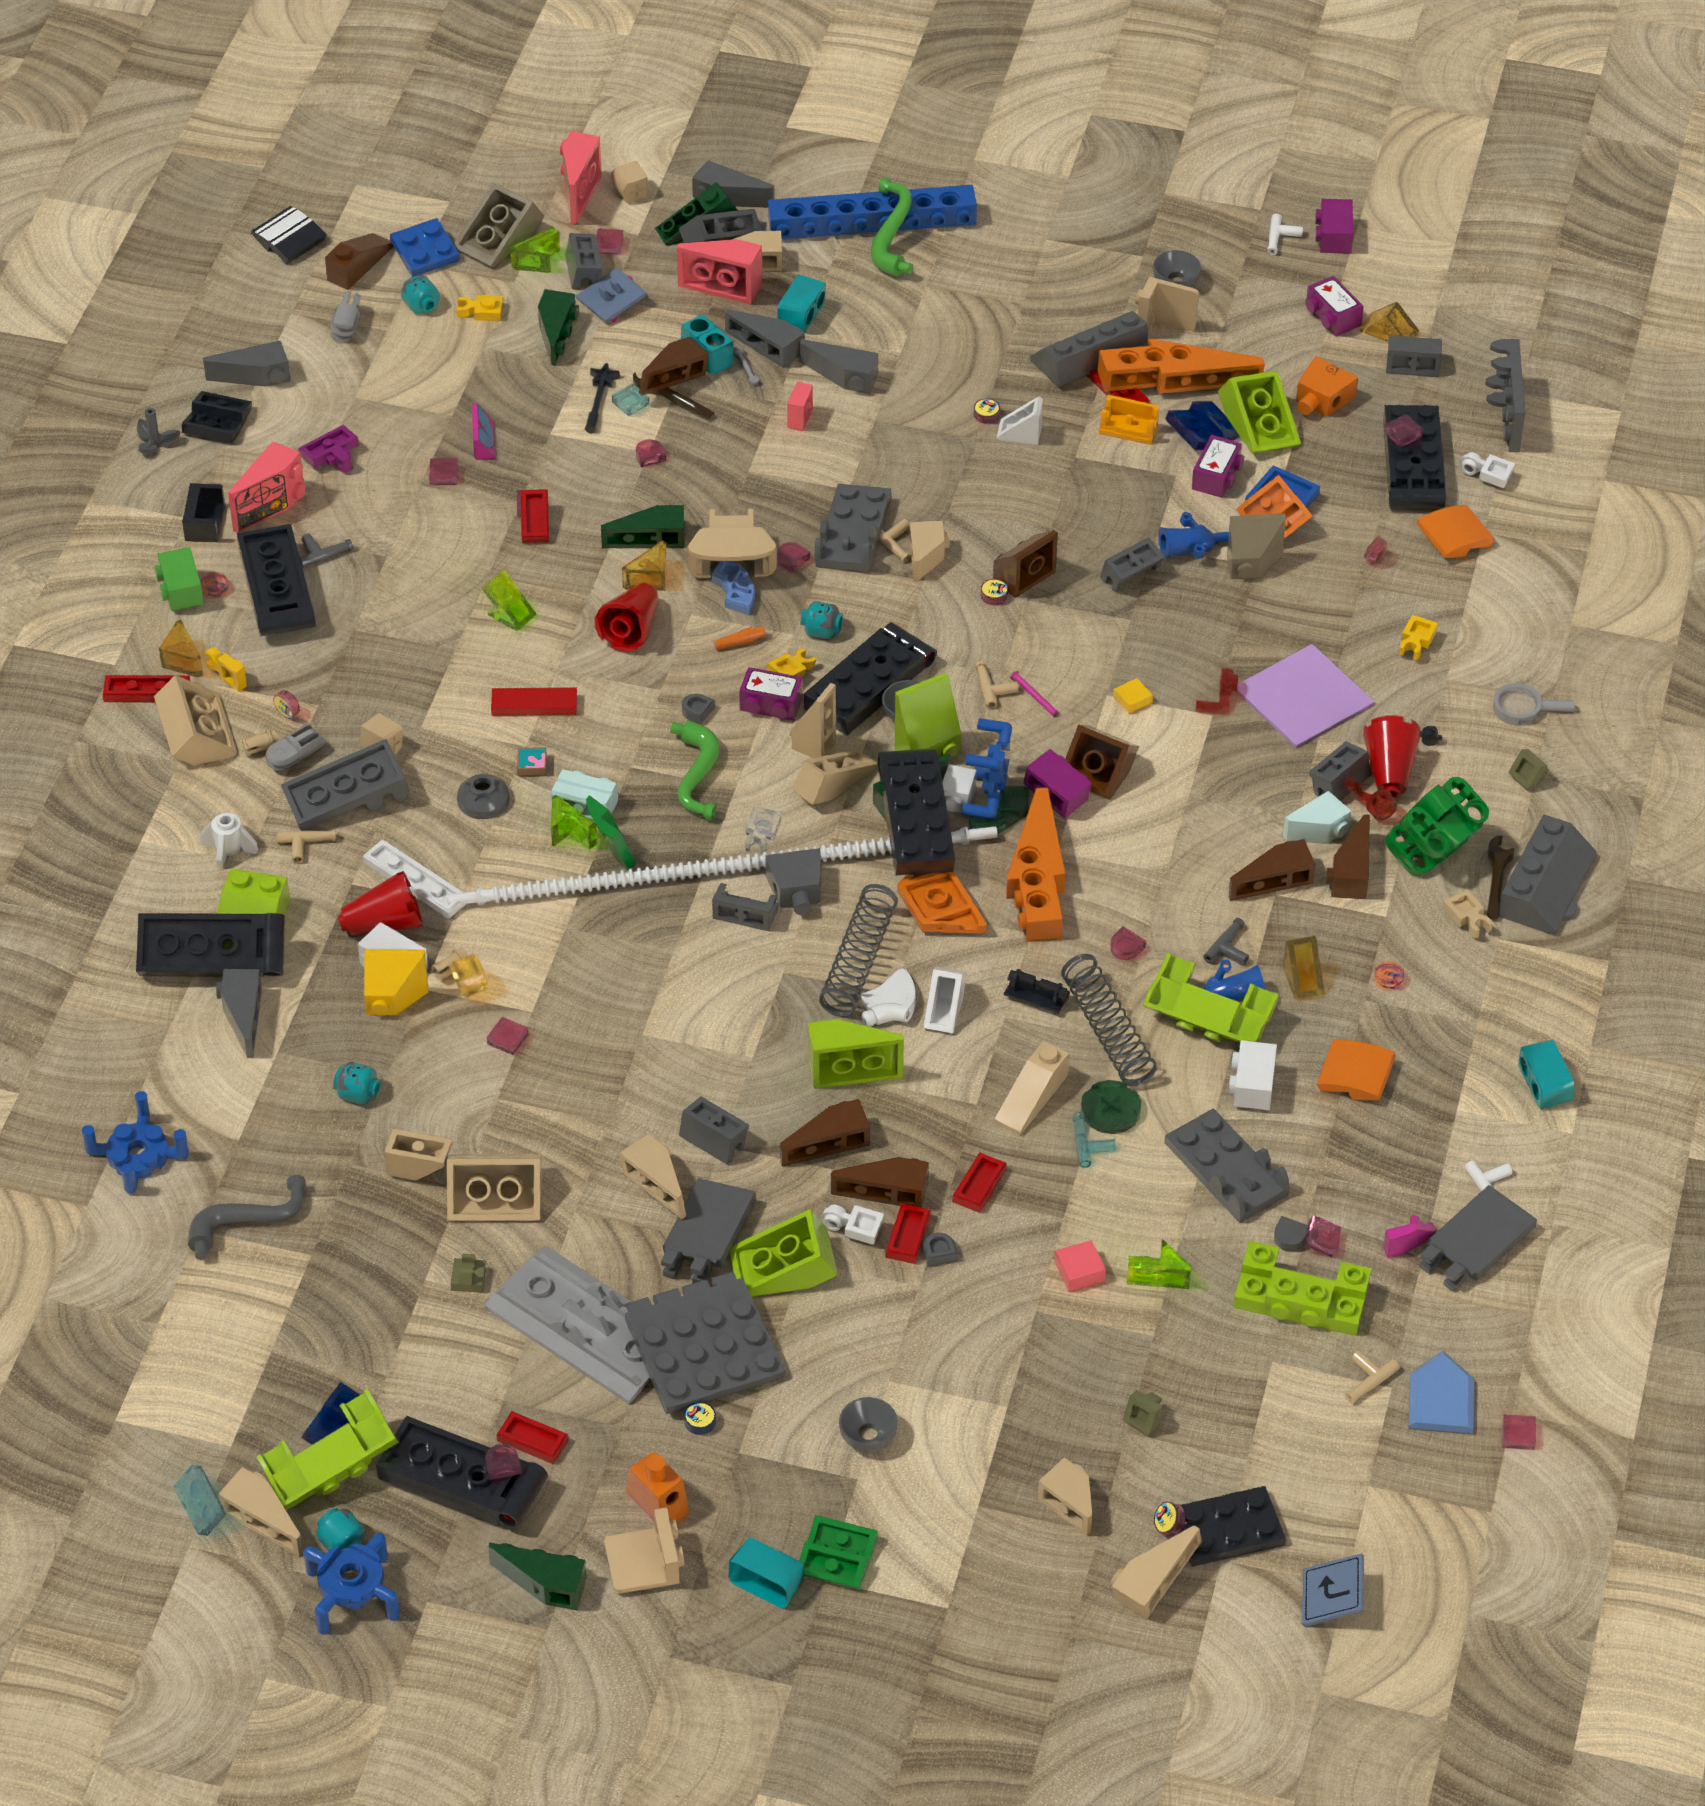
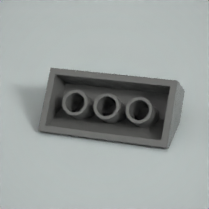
[1030,311,1148,387]
[1499,814,1597,935]

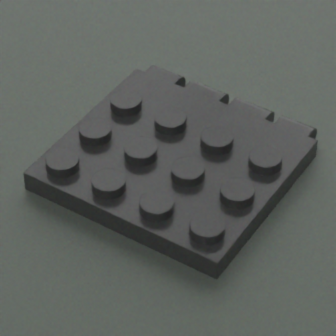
[625,1272,785,1414]

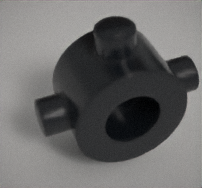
[1420,726,1442,746]

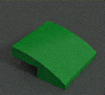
[586,795,636,871]
[799,1515,879,1590]

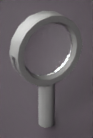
[1493,683,1574,726]

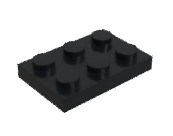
[1174,1486,1286,1567]

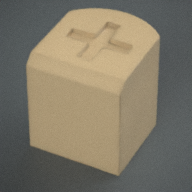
[611,161,648,203]
[360,713,403,756]

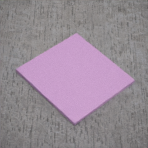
[1234,644,1375,748]

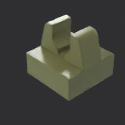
[1508,749,1549,789]
[450,1254,486,1293]
[1123,1390,1163,1436]

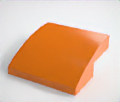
[1236,475,1313,539]
[1416,505,1495,558]
[1317,1039,1396,1100]

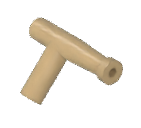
[879,519,911,563]
[975,661,1019,709]
[277,830,336,864]
[1345,1350,1400,1404]

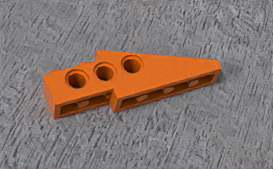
[1097,339,1265,394]
[1006,787,1065,942]

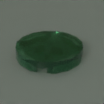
[1081,1080,1142,1134]

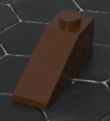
[325,233,394,290]
[639,337,709,395]
[1326,814,1370,899]
[1228,839,1316,901]
[780,1099,870,1167]
[831,1157,929,1208]

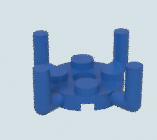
[962,718,1012,819]
[82,1091,189,1194]
[303,1533,400,1634]

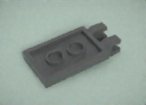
[661,1178,756,1283]
[1419,1185,1537,1291]

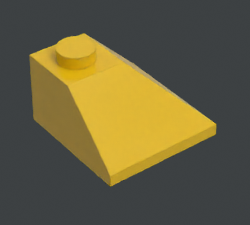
[364,949,429,1016]

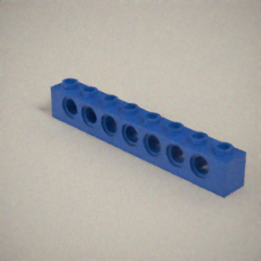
[768,185,977,239]

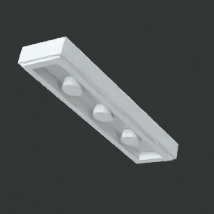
[363,839,466,919]

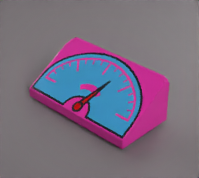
[472,403,496,460]

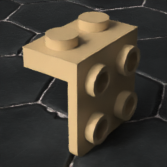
[1135,276,1199,333]
[604,1507,684,1594]

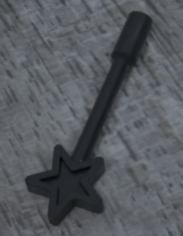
[585,363,620,434]

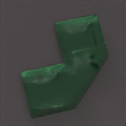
[969,786,1029,835]

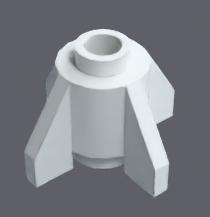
[200,813,258,869]

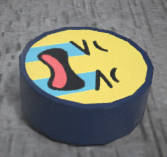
[684,1402,716,1435]

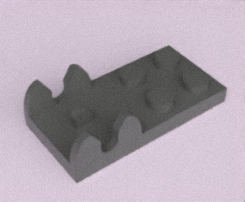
[1485,339,1525,452]
[815,484,892,572]
[281,739,409,831]
[1164,1108,1289,1223]

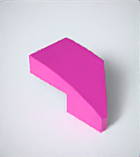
[1383,1215,1437,1258]

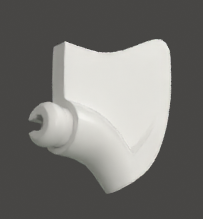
[860,968,916,1027]

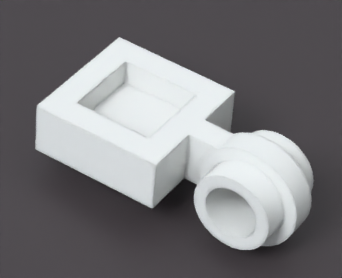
[1460,452,1515,488]
[822,1205,884,1245]

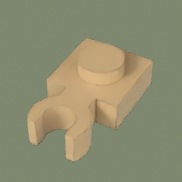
[1442,889,1492,938]

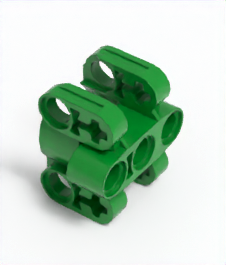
[1385,777,1489,876]

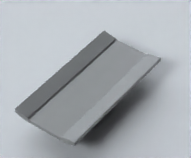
[484,1246,651,1405]

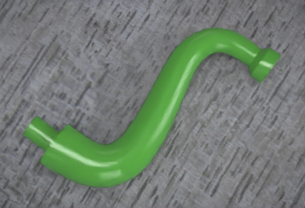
[871,177,913,277]
[670,720,720,821]

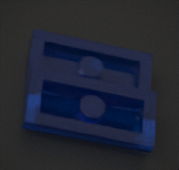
[1165,401,1240,451]

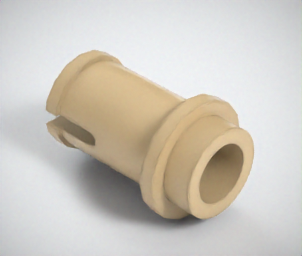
[242,729,279,756]
[431,948,471,982]

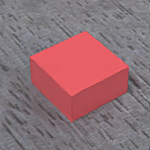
[787,381,813,431]
[1055,1240,1106,1292]

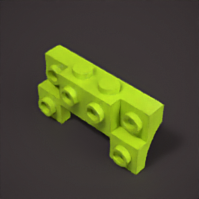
[1143,953,1280,1043]
[1233,1240,1372,1336]
[256,1388,399,1510]

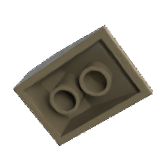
[454,183,544,268]

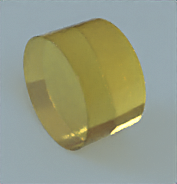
[451,954,488,998]

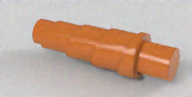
[714,626,766,650]

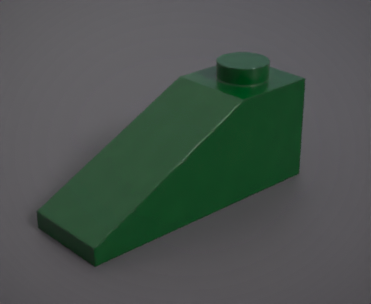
[601,505,685,548]

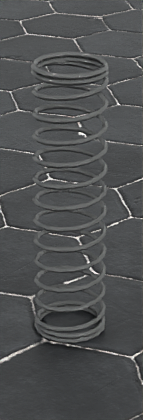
[819,884,898,1016]
[1061,954,1157,1086]

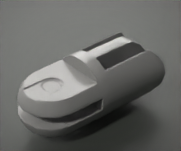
[330,291,361,343]
[266,723,326,771]

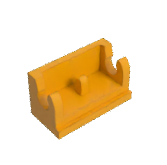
[1099,395,1160,445]

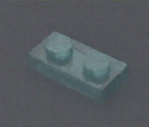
[173,1464,226,1536]

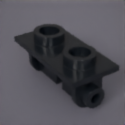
[1004,969,1070,1014]

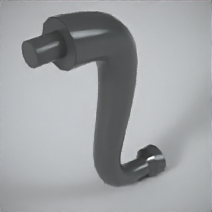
[188,1175,306,1260]

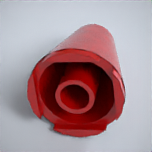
[595,583,659,652]
[1363,715,1420,799]
[338,871,423,935]

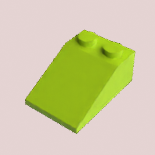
[1218,371,1301,454]
[895,673,962,758]
[217,868,290,950]
[808,1019,904,1089]
[730,1209,838,1297]

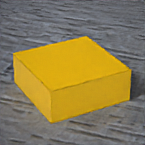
[1113,678,1153,714]

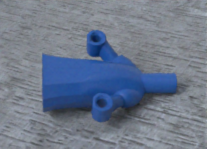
[1158,512,1229,559]
[1204,959,1266,1002]

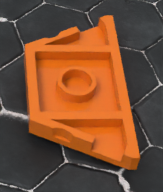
[897,871,987,934]

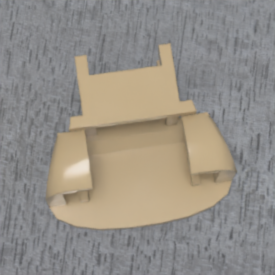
[687,509,777,578]

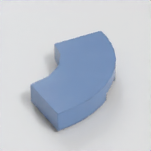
[711,561,755,616]

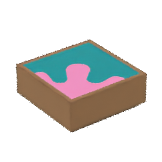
[517,747,547,776]

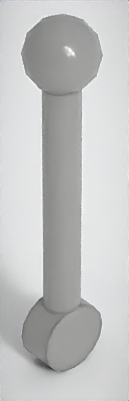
[734,346,759,387]

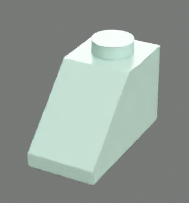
[1283,791,1352,844]

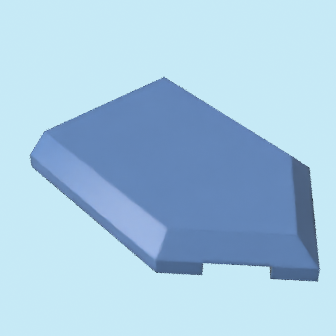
[1409,1350,1474,1434]

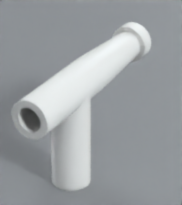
[1267,214,1303,256]
[1465,1161,1512,1191]

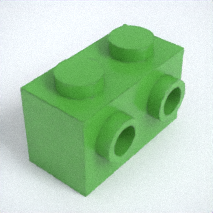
[154,547,204,611]

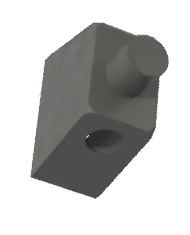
[765,848,821,915]

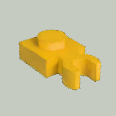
[456,295,503,321]
[1399,615,1438,660]
[204,647,247,692]
[766,648,817,677]

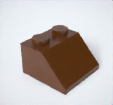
[993,530,1058,598]
[1065,724,1139,799]

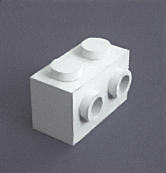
[1229,1040,1277,1110]

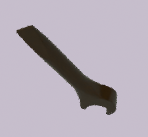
[633,373,714,419]
[1487,835,1514,919]

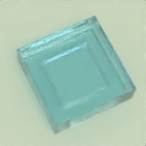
[611,384,649,416]

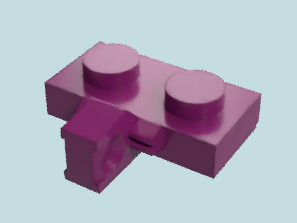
[298,424,359,473]

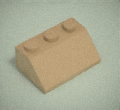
[154,675,237,766]
[447,1154,542,1221]

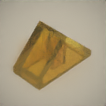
[1360,302,1419,342]
[622,540,667,591]
[159,620,203,678]
[1283,935,1325,999]

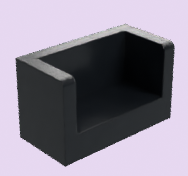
[182,483,225,543]

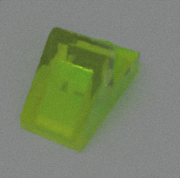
[510,227,560,273]
[481,570,537,631]
[551,795,597,850]
[1127,1239,1191,1289]

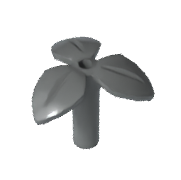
[137,408,180,454]

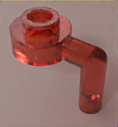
[1195,668,1238,714]
[1343,777,1397,820]

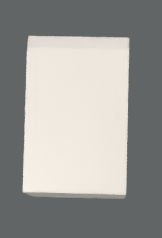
[997,396,1043,445]

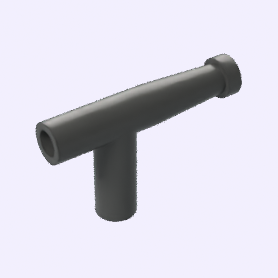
[300,534,353,568]
[1203,918,1249,965]

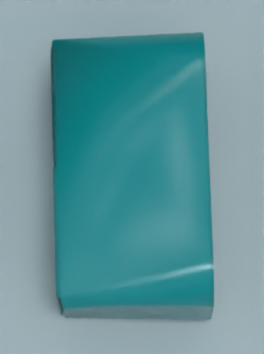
[777,274,826,332]
[680,314,733,374]
[1518,1039,1574,1109]
[729,1537,804,1608]

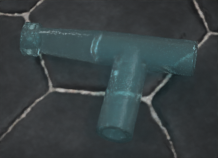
[1072,1112,1116,1168]

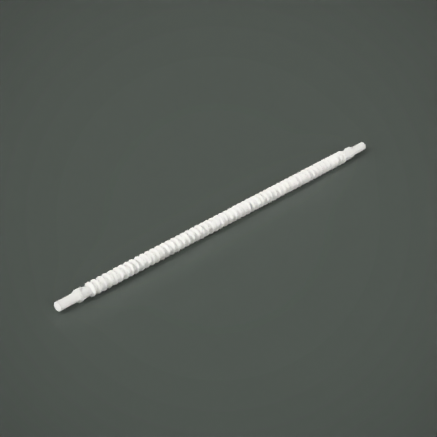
[447,826,997,906]

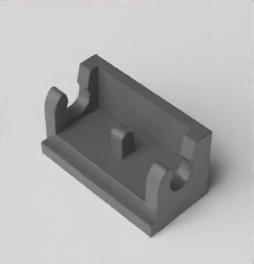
[565,233,602,290]
[1386,335,1442,377]
[1100,537,1165,591]
[1309,741,1371,801]
[712,883,779,931]
[679,1096,749,1164]

